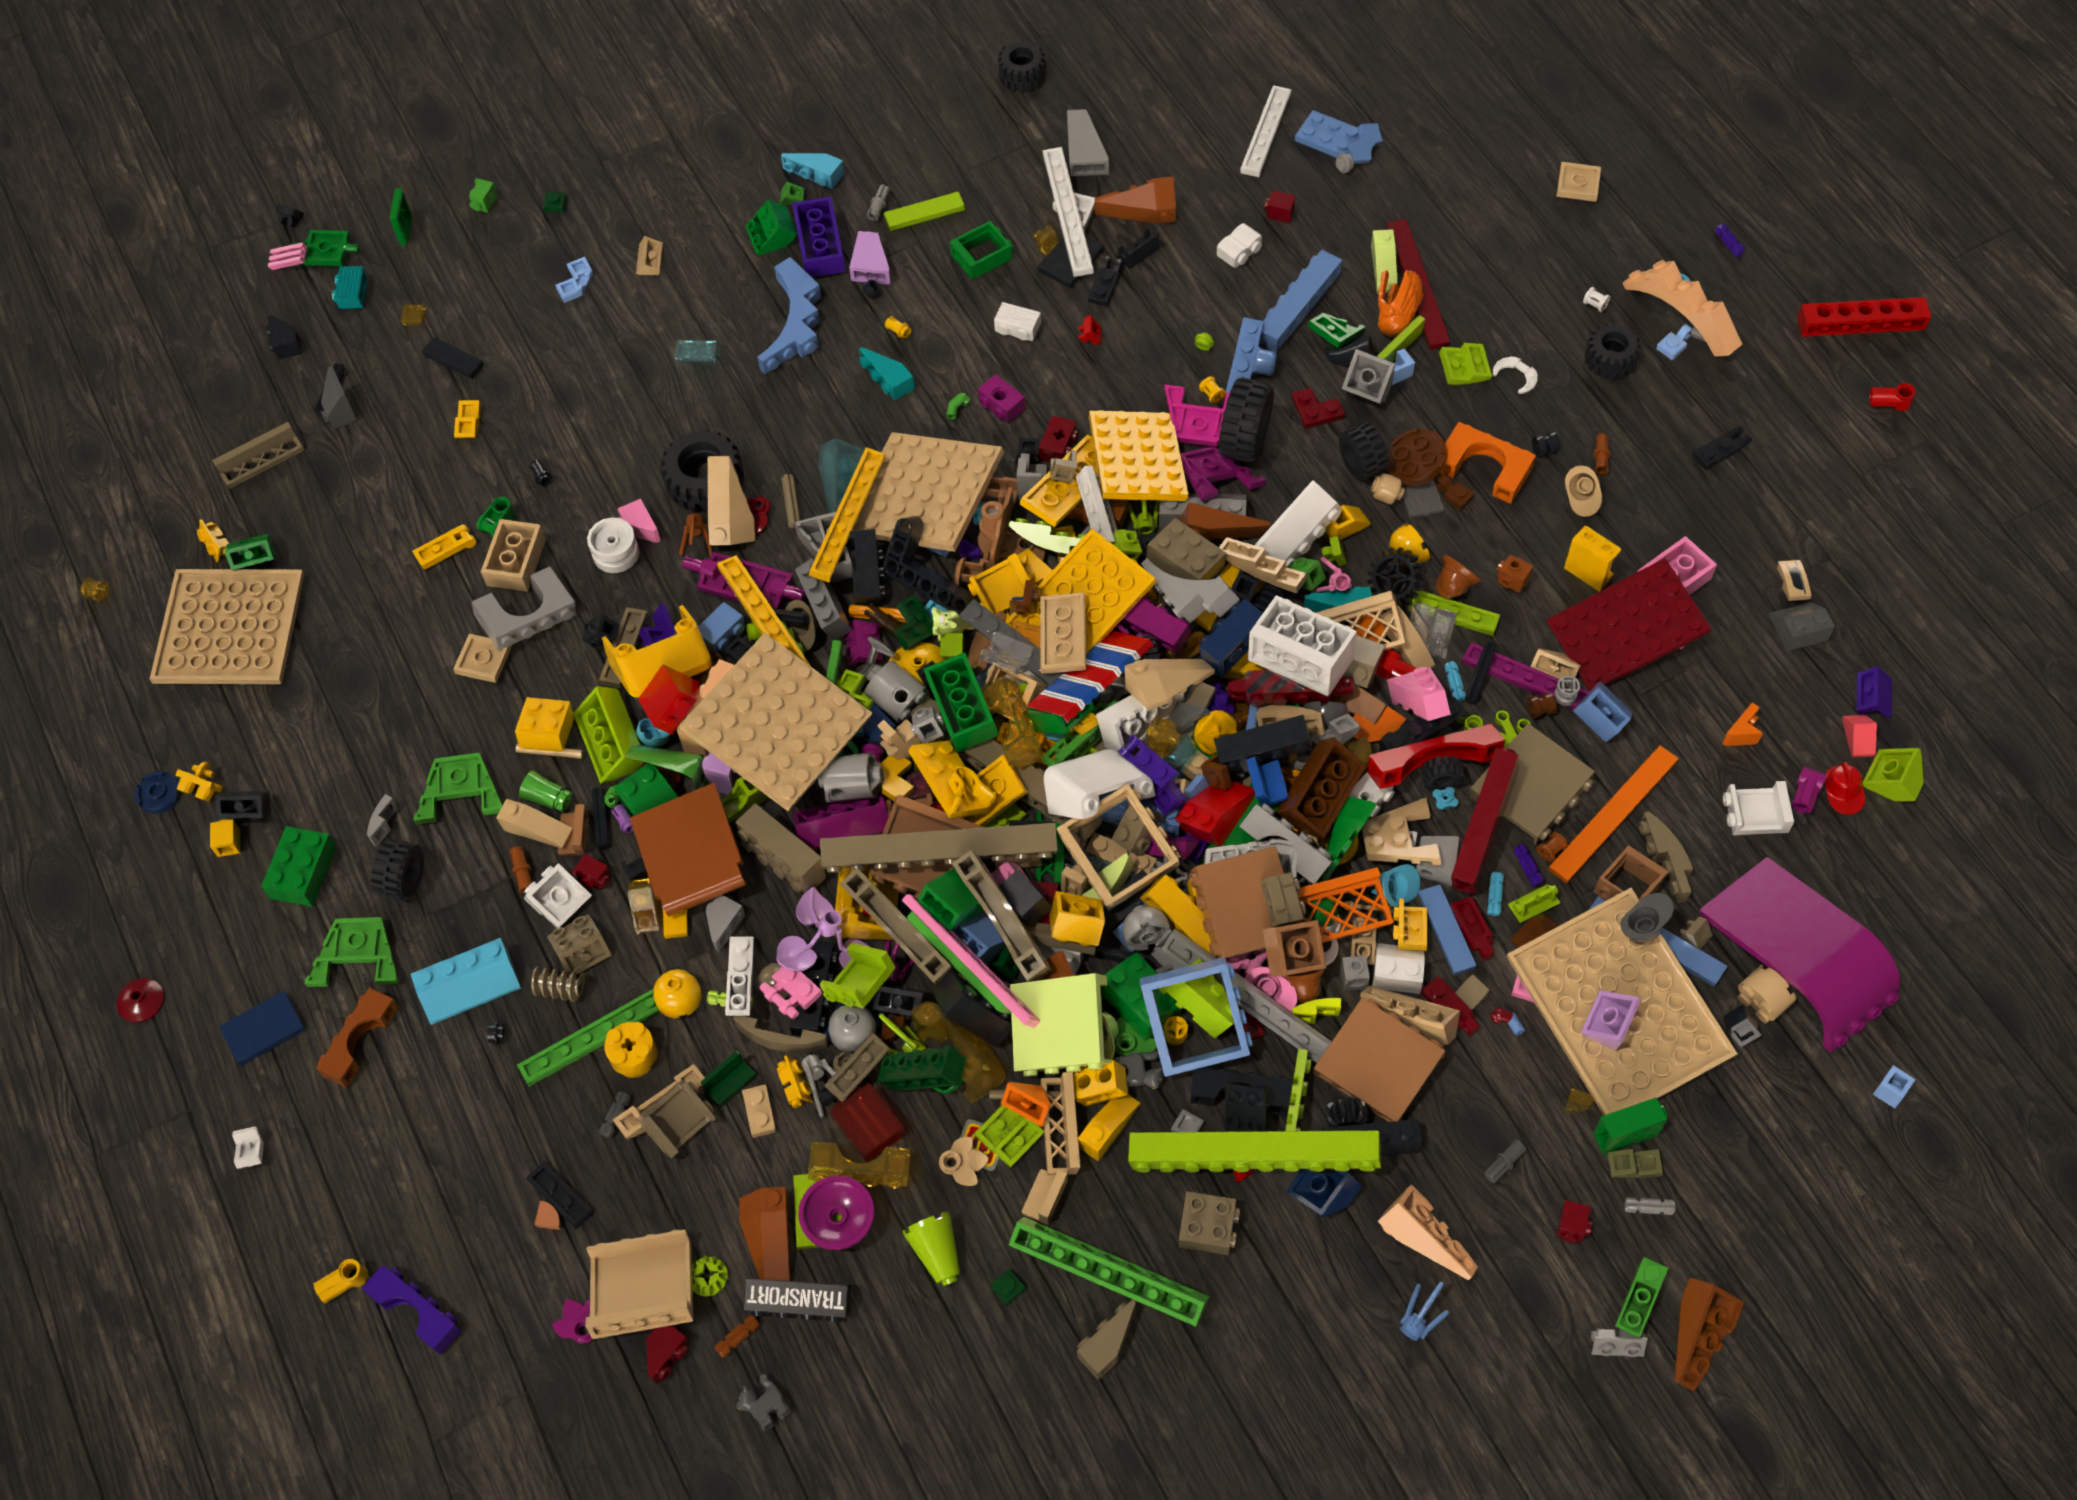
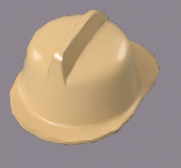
[1565,465,1602,517]

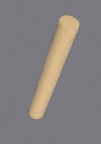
[516,744,584,759]

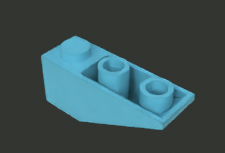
[781,153,844,189]

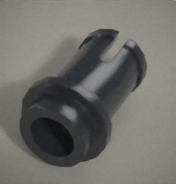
[529,460,551,486]

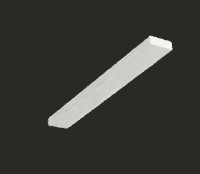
[1043,147,1093,277]

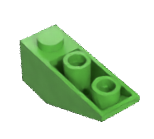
[1615,1257,1668,1338]

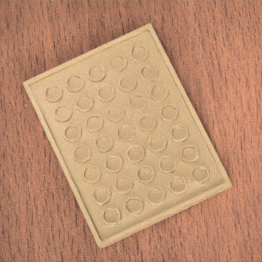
[1506,888,1737,1115]

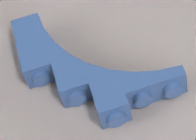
[758,257,821,374]

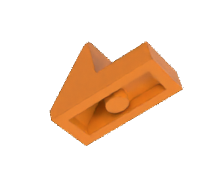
[1722,702,1763,746]

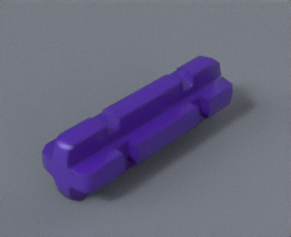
[1715,223,1745,257]
[1514,844,1544,888]

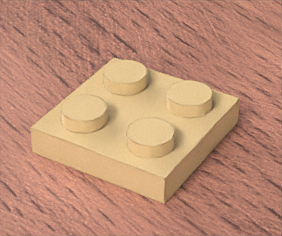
[1556,162,1601,202]
[453,634,512,683]

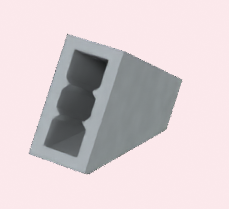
[1067,109,1109,176]

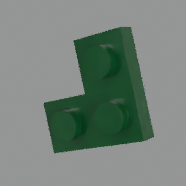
[893,594,934,651]

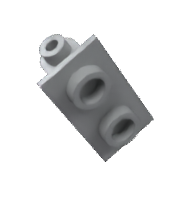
[1591,1328,1647,1357]

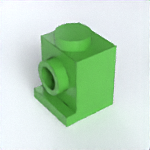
[469,178,498,213]

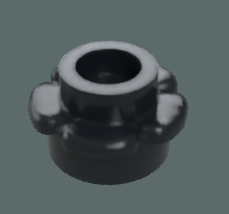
[487,1021,504,1045]

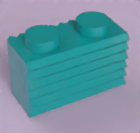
[332,266,368,309]

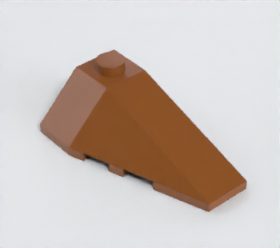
[1094,177,1176,224]
[1179,502,1271,540]
[739,1186,791,1281]
[1675,1278,1744,1391]

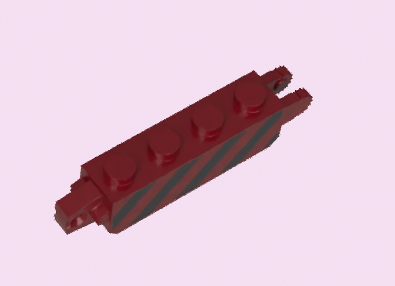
[1227,670,1353,707]

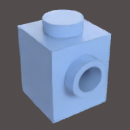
[1873,1065,1915,1108]

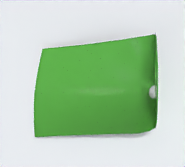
[625,745,708,790]

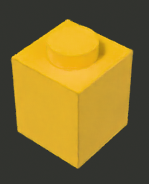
[210,819,240,857]

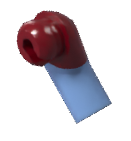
[1490,1007,1525,1036]

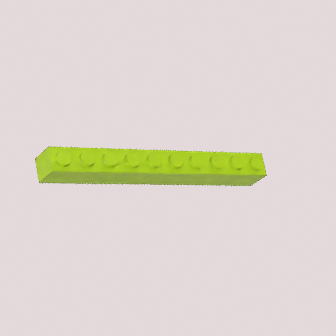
[1128,1131,1381,1173]

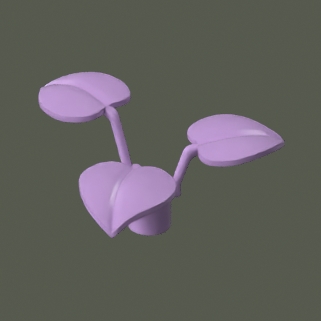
[776,887,869,971]

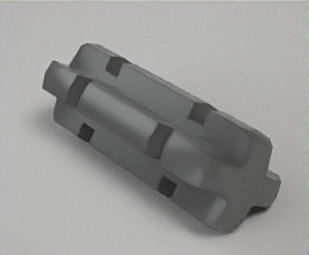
[599,1091,631,1138]

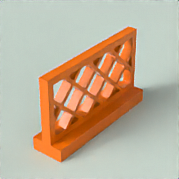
[1297,867,1394,943]

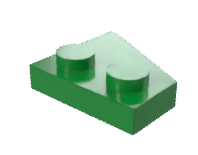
[1308,313,1365,348]

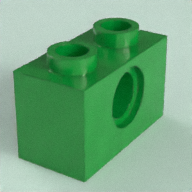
[224,533,276,570]

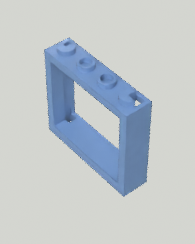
[1140,957,1253,1077]

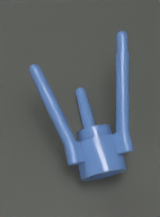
[1400,1282,1449,1341]

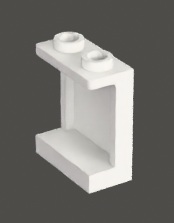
[1723,781,1794,835]

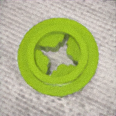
[692,1256,728,1296]

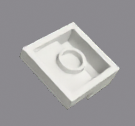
[524,863,592,928]

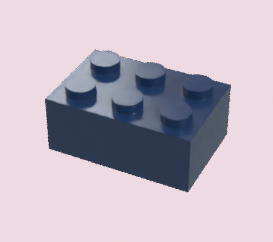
[1200,599,1263,679]

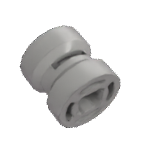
[1554,675,1580,706]

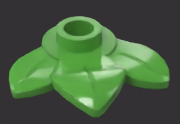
[1114,1017,1157,1057]

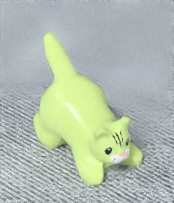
[932,607,975,641]

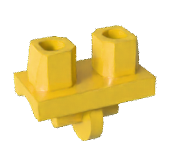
[176,762,223,802]

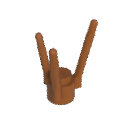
[679,513,713,557]

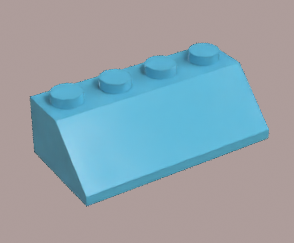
[410,938,521,1025]

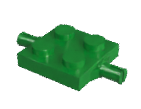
[292,230,360,266]

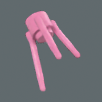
[1311,557,1352,593]

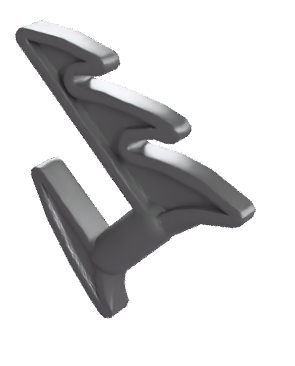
[859,637,896,678]

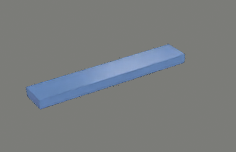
[1589,896,1727,987]

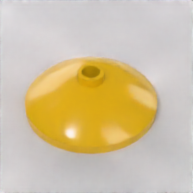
[888,642,949,699]

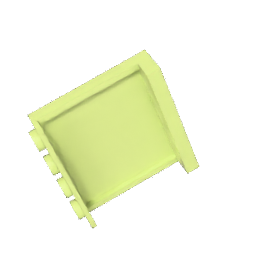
[1010,973,1112,1077]

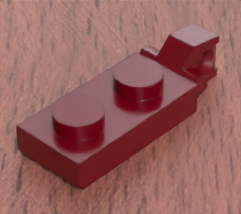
[1450,896,1494,961]
[1420,976,1479,1037]

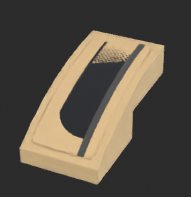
[1777,560,1811,601]

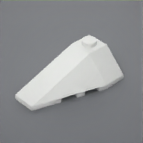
[1204,838,1297,878]

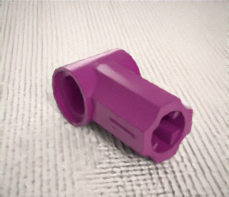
[1791,766,1826,814]

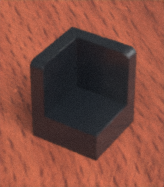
[1723,1004,1762,1047]

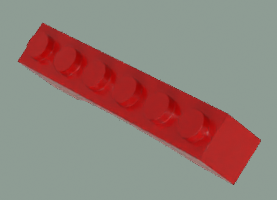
[1367,723,1505,789]

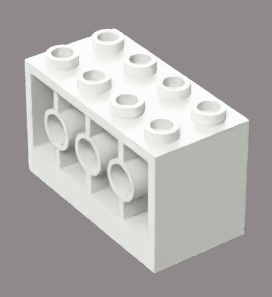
[1248,596,1357,696]

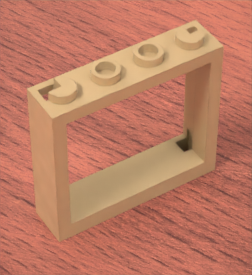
[1056,784,1180,911]

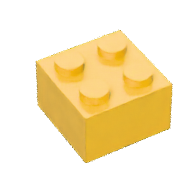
[515,697,574,752]
[1049,891,1105,946]

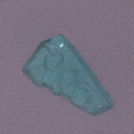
[819,438,865,513]

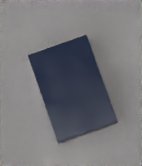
[219,990,305,1067]

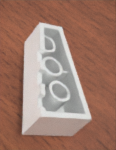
[1096,693,1185,751]

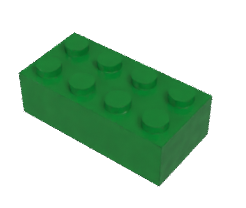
[923,652,999,753]

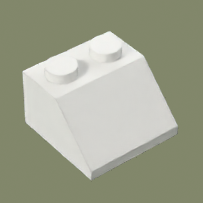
[1372,943,1425,994]

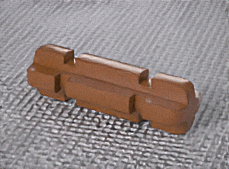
[714,1314,760,1357]

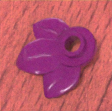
[552,1299,593,1344]

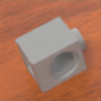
[1340,956,1370,991]

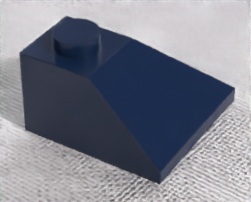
[1286,1169,1362,1218]

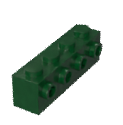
[877,1046,967,1092]

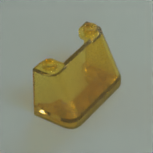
[911,1002,1005,1105]

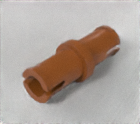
[1593,433,1611,475]
[509,846,532,894]

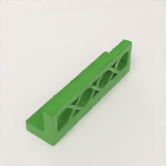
[1042,700,1117,766]

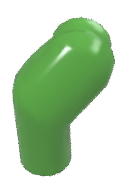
[946,393,970,420]
[604,785,620,807]

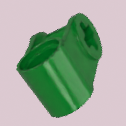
[476,497,515,538]

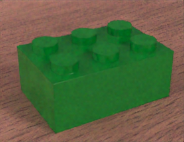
[261,826,337,907]
[1100,952,1182,1041]

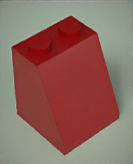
[638,664,699,735]

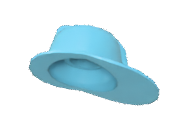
[1371,864,1420,907]

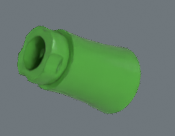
[519,770,573,812]

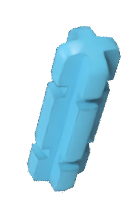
[1444,661,1465,703]
[1487,872,1504,917]

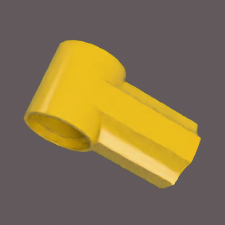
[314,1259,368,1303]

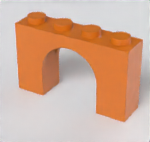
[1440,422,1536,504]

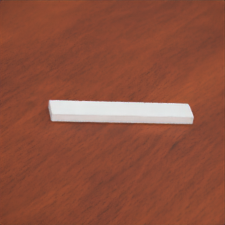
[1240,85,1292,177]

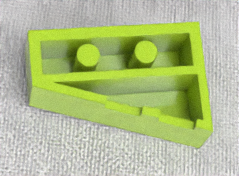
[1158,958,1240,1039]

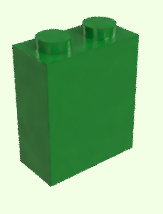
[917,868,985,931]
[1593,1097,1668,1156]

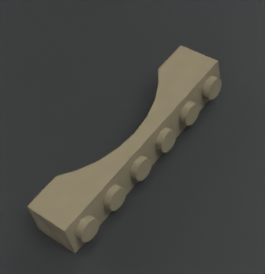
[952,850,1053,982]
[840,867,957,985]

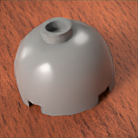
[1122,906,1171,950]
[828,1005,877,1053]

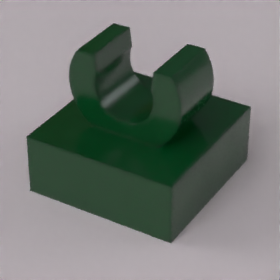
[992,946,1019,979]

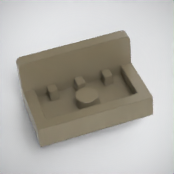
[1112,802,1164,855]

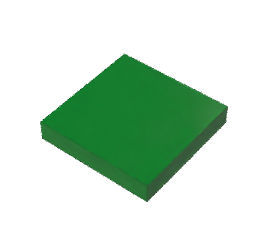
[389,188,413,245]

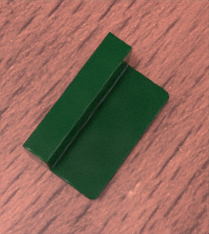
[700,1051,757,1108]

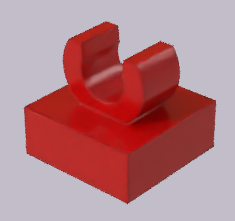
[1078,315,1102,345]

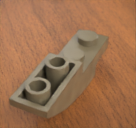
[1639,811,1693,903]

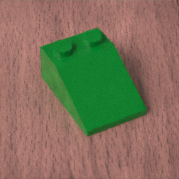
[614,763,678,816]

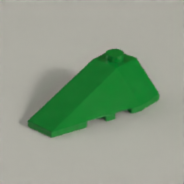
[1318,796,1377,883]

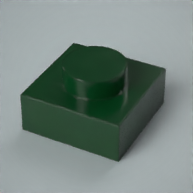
[543,192,567,213]
[990,1269,1026,1306]

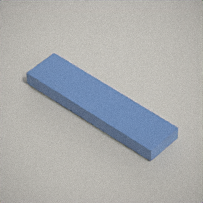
[1417,884,1476,976]

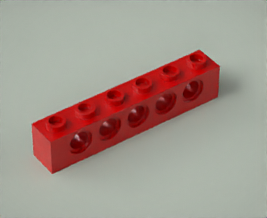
[1797,297,1931,337]

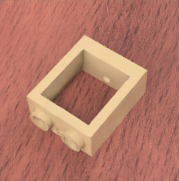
[981,661,1047,725]

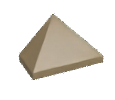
[1531,648,1580,679]

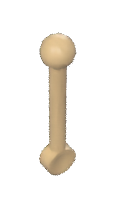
[1345,901,1394,913]

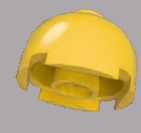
[1389,523,1430,568]
[653,969,702,1019]

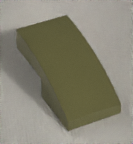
[1608,1149,1663,1178]

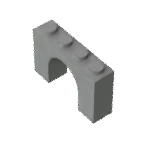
[472,567,576,651]

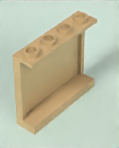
[586,1229,693,1339]

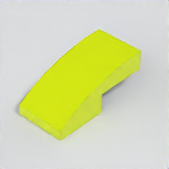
[1292,998,1341,1024]

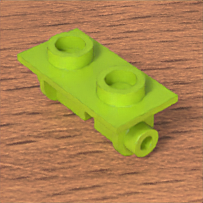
[1508,884,1561,924]

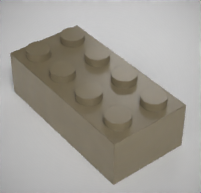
[736,803,827,894]

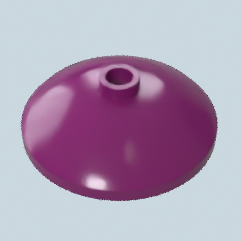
[798,1176,874,1250]

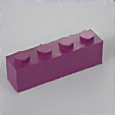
[1119,596,1191,655]

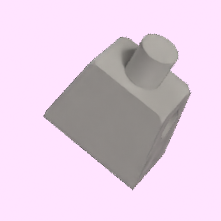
[1403,836,1459,886]

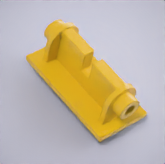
[197,519,229,563]
[777,1055,813,1108]

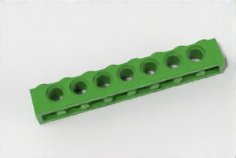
[1009,1217,1210,1326]

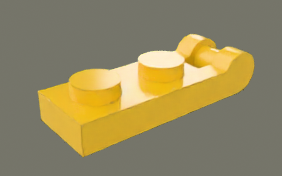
[412,525,477,570]

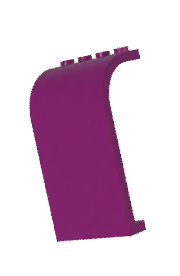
[1699,857,1900,1053]

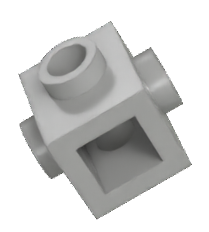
[910,706,945,744]

